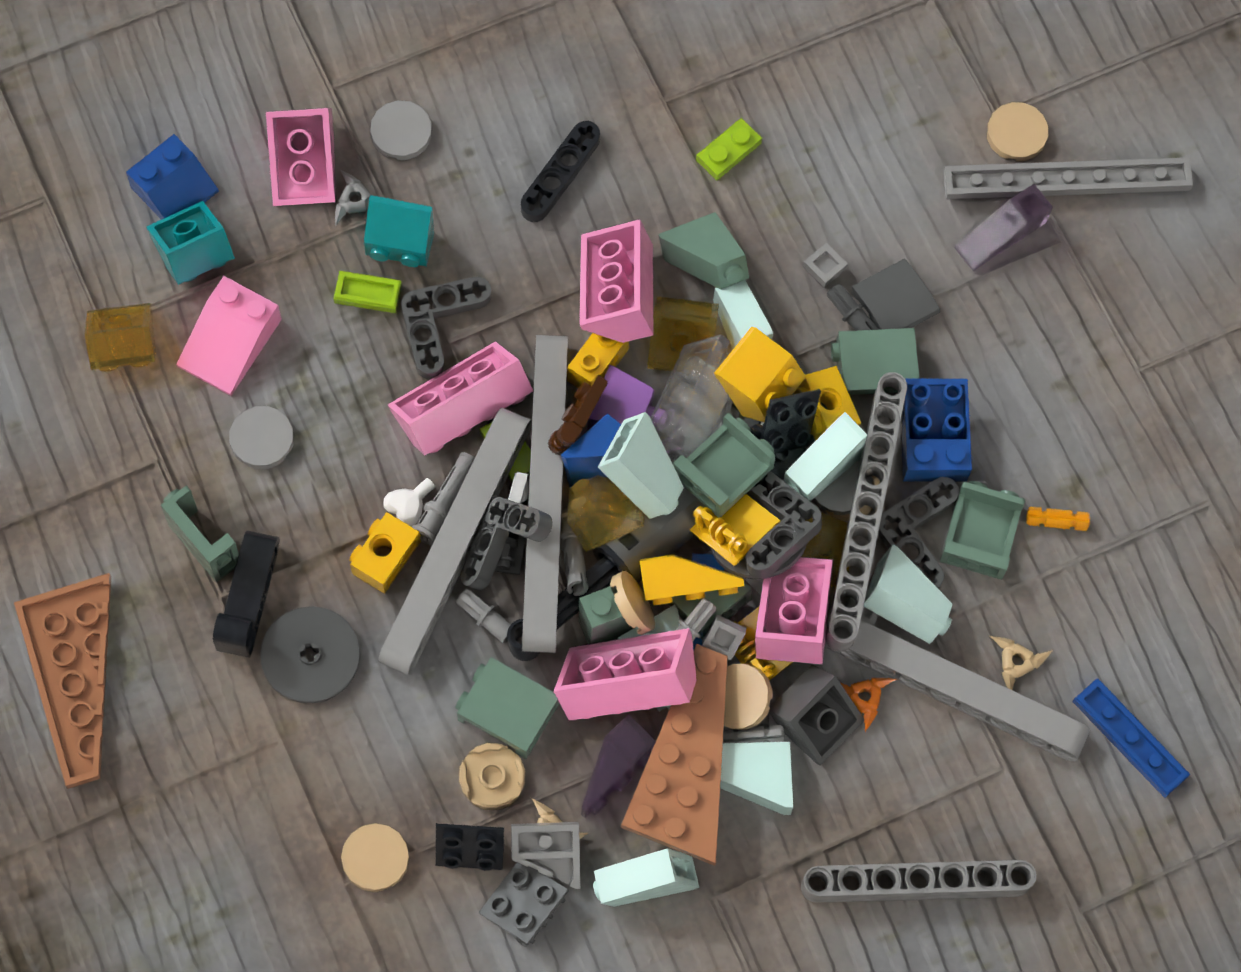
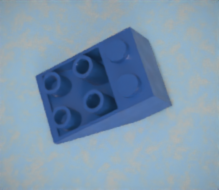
[902,378,972,482]

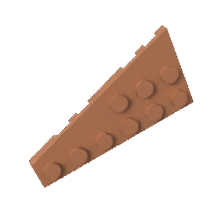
[14,573,111,789]
[621,644,728,866]

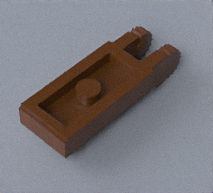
[547,375,608,455]

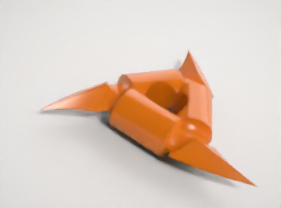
[840,678,897,732]

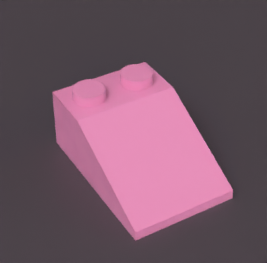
[266,108,336,206]
[176,276,281,396]
[755,557,833,664]

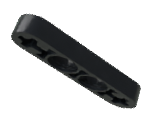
[521,121,600,222]

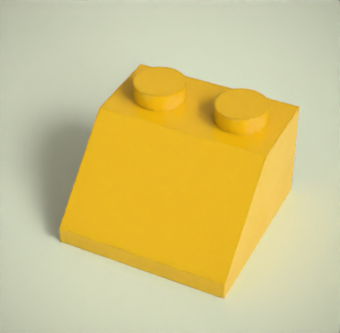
[714,327,806,422]

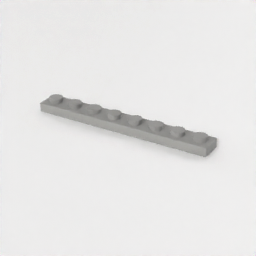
[943,157,1193,199]

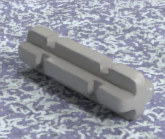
[723,725,785,743]

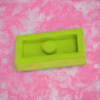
[696,118,762,181]

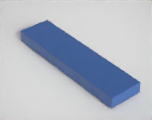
[1072,678,1190,798]

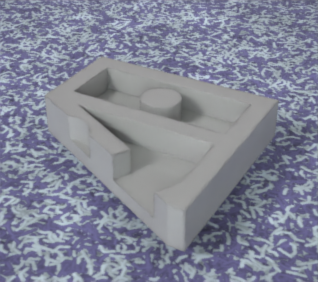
[511,822,580,889]

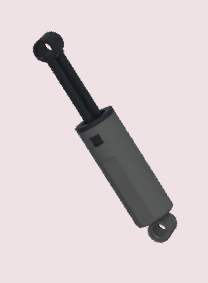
[507,486,706,661]

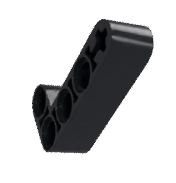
[213,531,280,658]

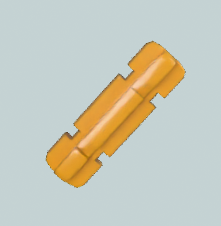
[1026,506,1090,531]

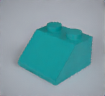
[364,195,435,267]
[146,201,235,285]

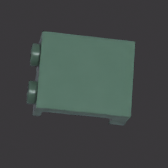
[831,328,920,395]
[673,413,775,518]
[940,481,1025,580]
[161,486,239,583]
[455,657,560,760]

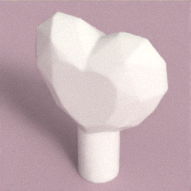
[384,478,435,527]

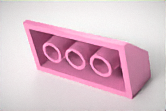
[580,219,653,343]
[388,341,533,456]
[554,628,697,721]

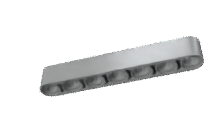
[801,860,1037,903]

